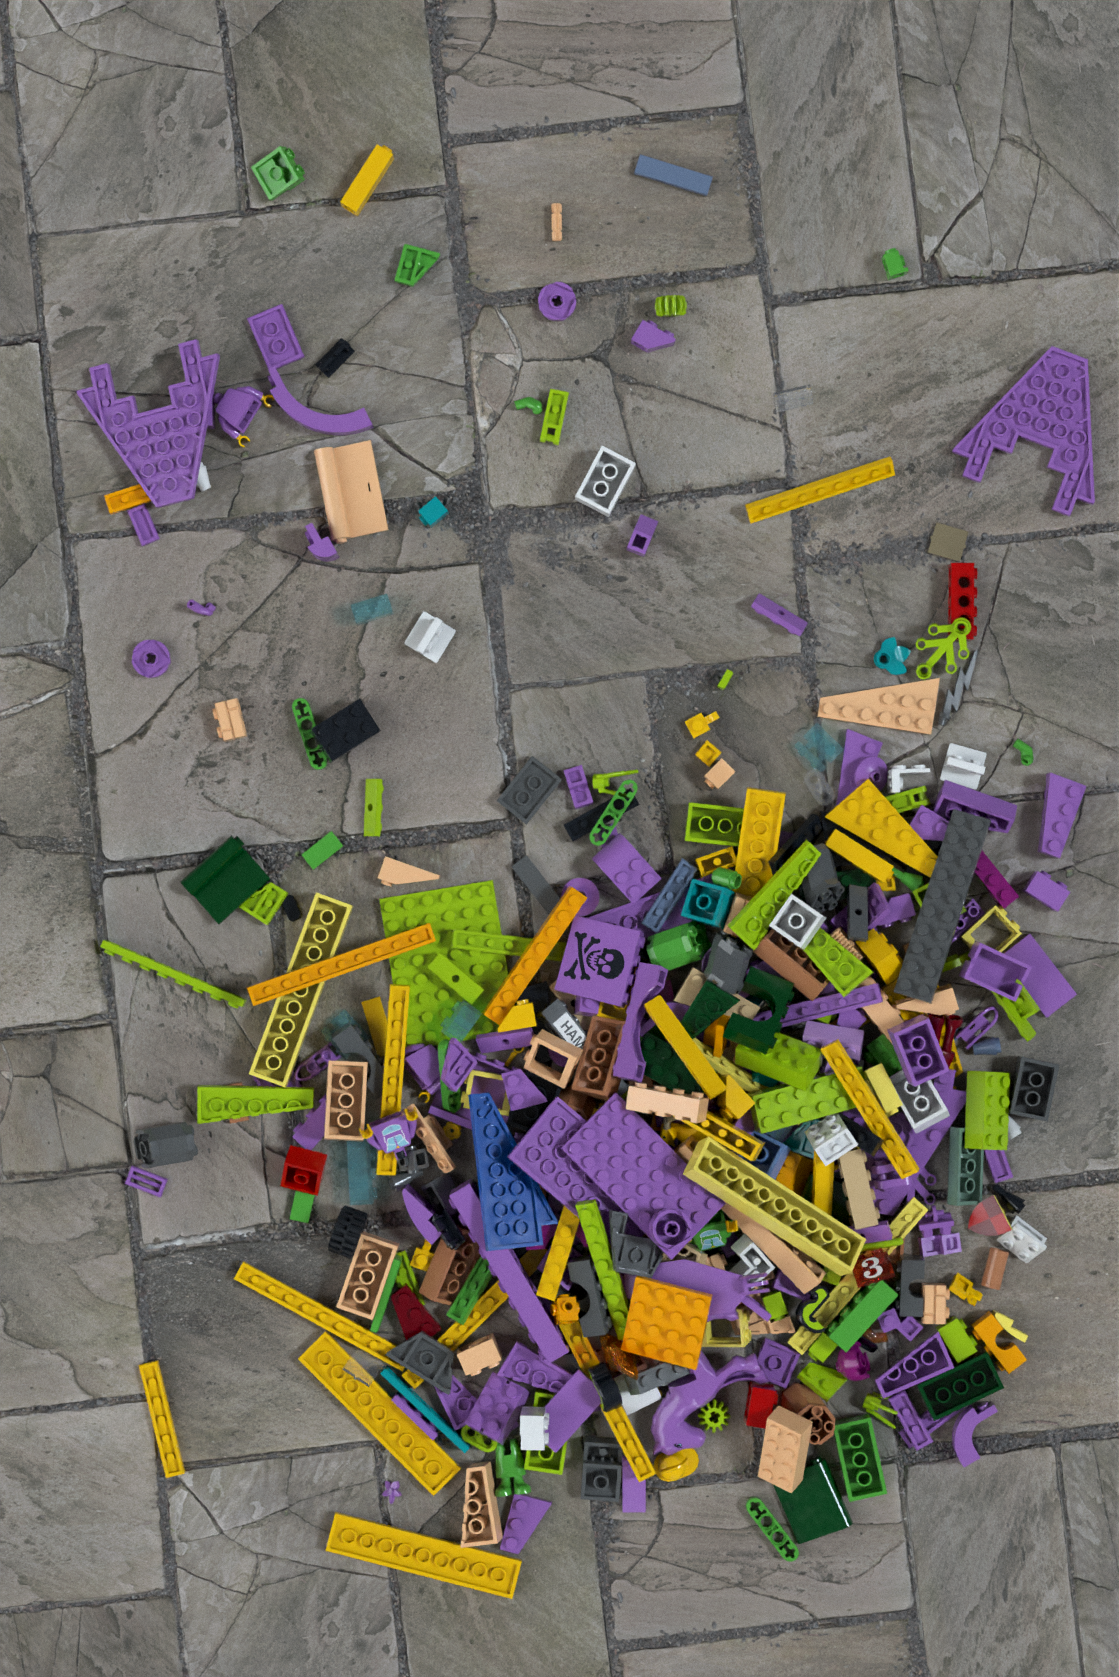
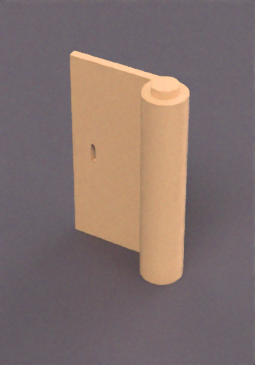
[314,440,389,544]

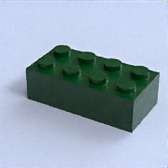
[640,1032,718,1096]
[916,1352,1004,1421]

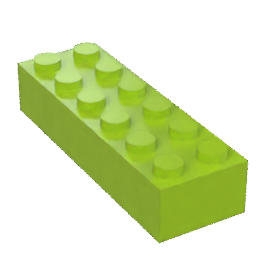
[747,1064,865,1134]

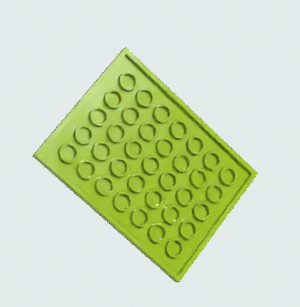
[379,880,508,1047]

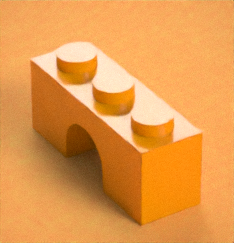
[971,1311,1027,1374]

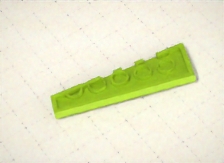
[727,840,821,950]
[803,928,874,998]
[197,1085,314,1124]

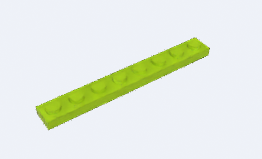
[100,940,247,1009]
[575,1199,630,1340]

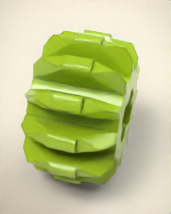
[655,295,687,317]
[697,1399,731,1433]

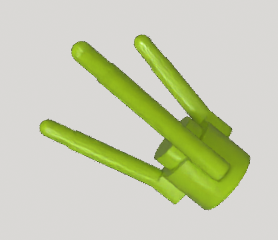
[593,769,639,799]
[862,1391,898,1429]

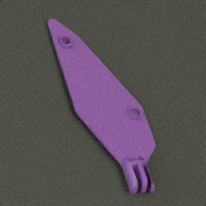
[619,1259,770,1316]

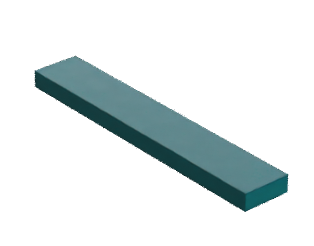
[380,1366,470,1453]

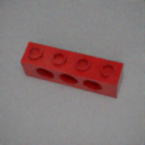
[948,563,978,641]

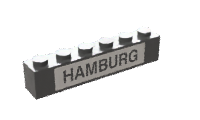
[536,998,629,1102]

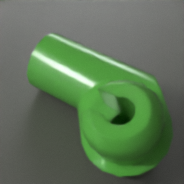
[1013,738,1034,766]

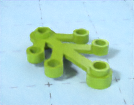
[916,617,971,679]

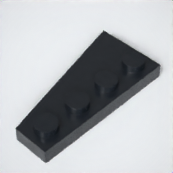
[768,814,823,875]
[514,981,552,1063]

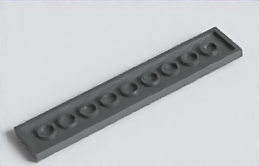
[894,809,991,1004]

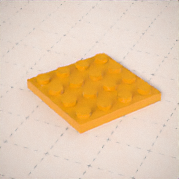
[621,1276,713,1370]

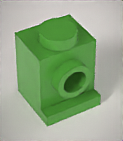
[881,248,909,280]

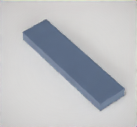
[634,154,713,196]
[641,858,699,933]

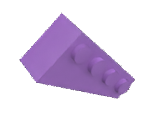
[1038,772,1086,858]

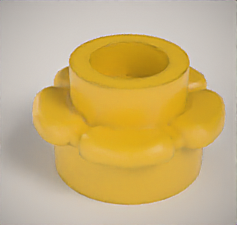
[443,1121,461,1140]

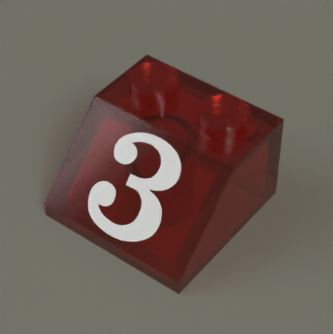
[853,1247,895,1288]

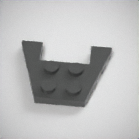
[609,1210,664,1278]

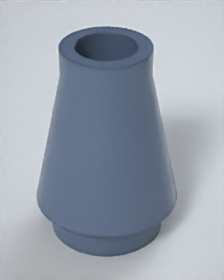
[973,1036,1002,1055]

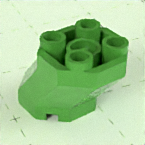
[646,921,712,971]

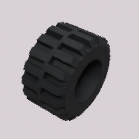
[328,1205,368,1259]

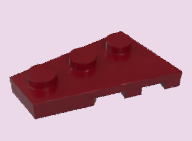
[391,1283,441,1340]

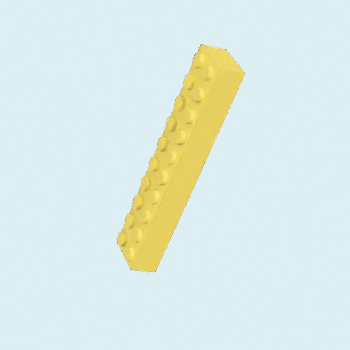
[249,892,354,1087]
[683,1136,866,1276]

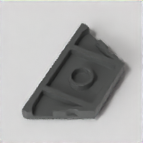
[386,1331,455,1395]

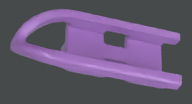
[955,1006,998,1049]
[294,1042,341,1081]

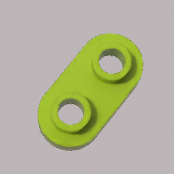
[461,1425,497,1452]

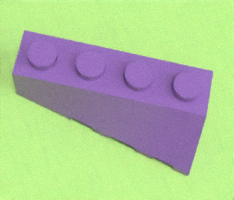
[932,780,1017,833]

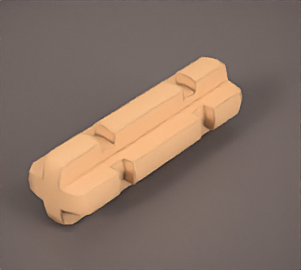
[551,203,562,241]

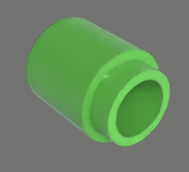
[712,867,742,890]

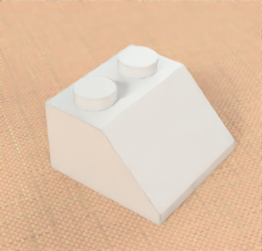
[614,1363,662,1415]

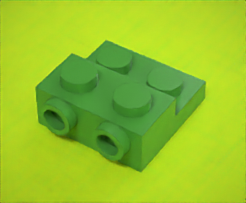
[251,146,305,201]
[862,1034,902,1077]

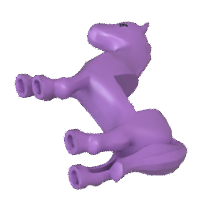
[651,1308,768,1455]

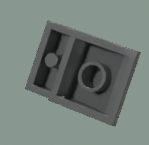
[581,1436,623,1502]

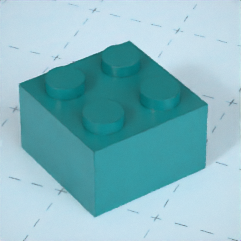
[681,879,735,929]

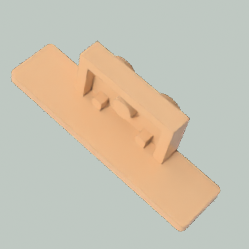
[403,1103,456,1173]

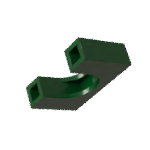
[723,966,795,1055]

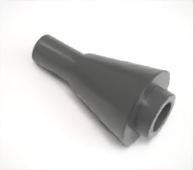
[388,1169,424,1192]

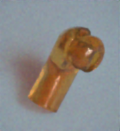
[862,1326,888,1343]

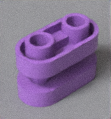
[871,1159,913,1189]

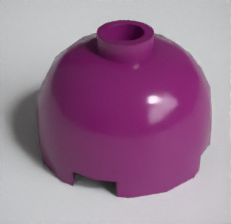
[836,1341,871,1381]

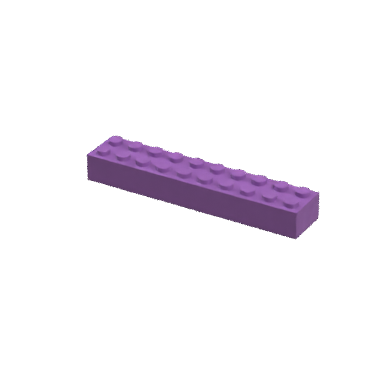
[448,1179,569,1363]

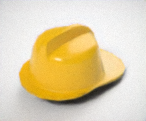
[653,1448,699,1482]

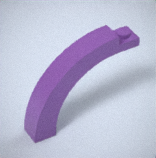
[267,366,374,436]

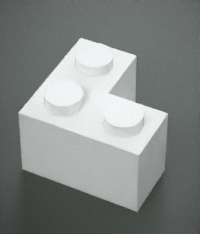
[729,1234,775,1289]
[520,1406,549,1451]

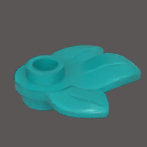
[873,637,911,675]

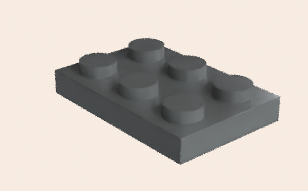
[497,756,562,825]

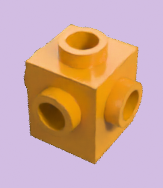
[550,1294,580,1325]

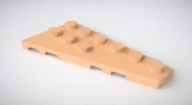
[817,678,940,735]

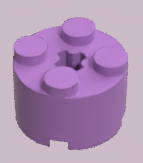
[649,1208,692,1249]

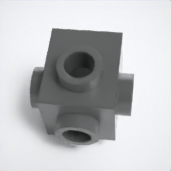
[398,1145,429,1174]

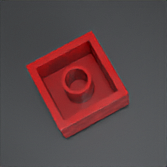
[280,1145,327,1196]
[744,1380,778,1429]

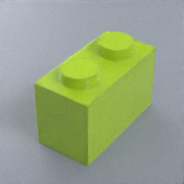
[935,1315,977,1363]

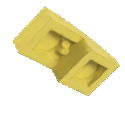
[992,1310,1028,1343]

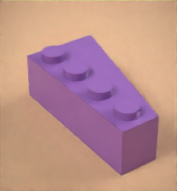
[874,1331,954,1399]

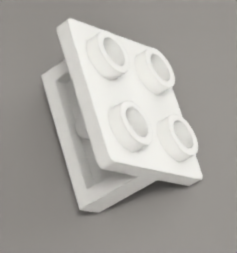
[405,612,456,663]
[940,743,987,790]
[997,1215,1047,1263]

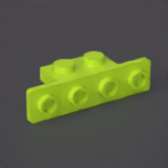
[992,979,1040,1042]

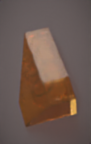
[599,1333,639,1381]

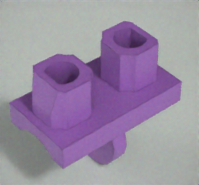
[917,1205,954,1238]

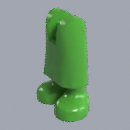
[495,1439,531,1497]

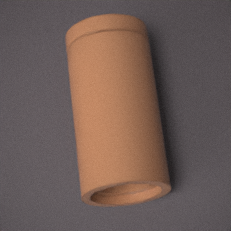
[981,1247,1009,1290]

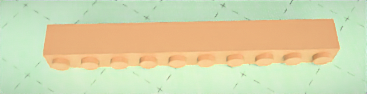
[674,1135,826,1294]

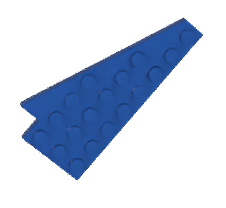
[468,1093,558,1251]

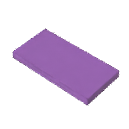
[1004,933,1077,1018]
[544,1369,601,1453]

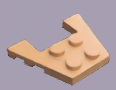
[730,1270,796,1335]

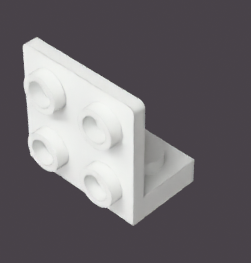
[887,765,930,794]
[805,1113,858,1166]

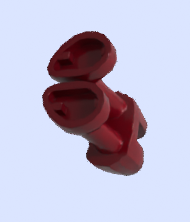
[926,1013,963,1068]

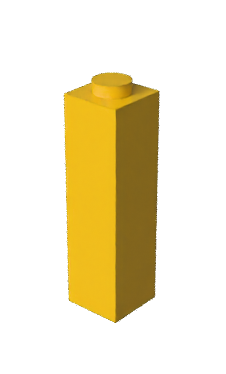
[340,144,394,217]
[825,829,894,883]

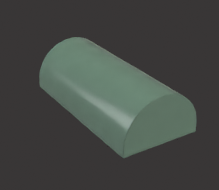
[947,1126,984,1206]

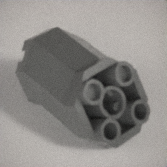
[802,843,845,913]
[703,929,753,994]
[133,1122,198,1168]

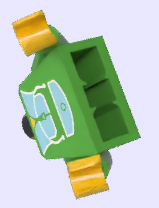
[688,1209,738,1254]

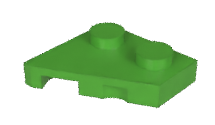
[395,244,440,287]

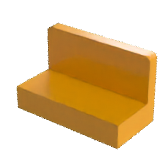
[703,1014,730,1058]

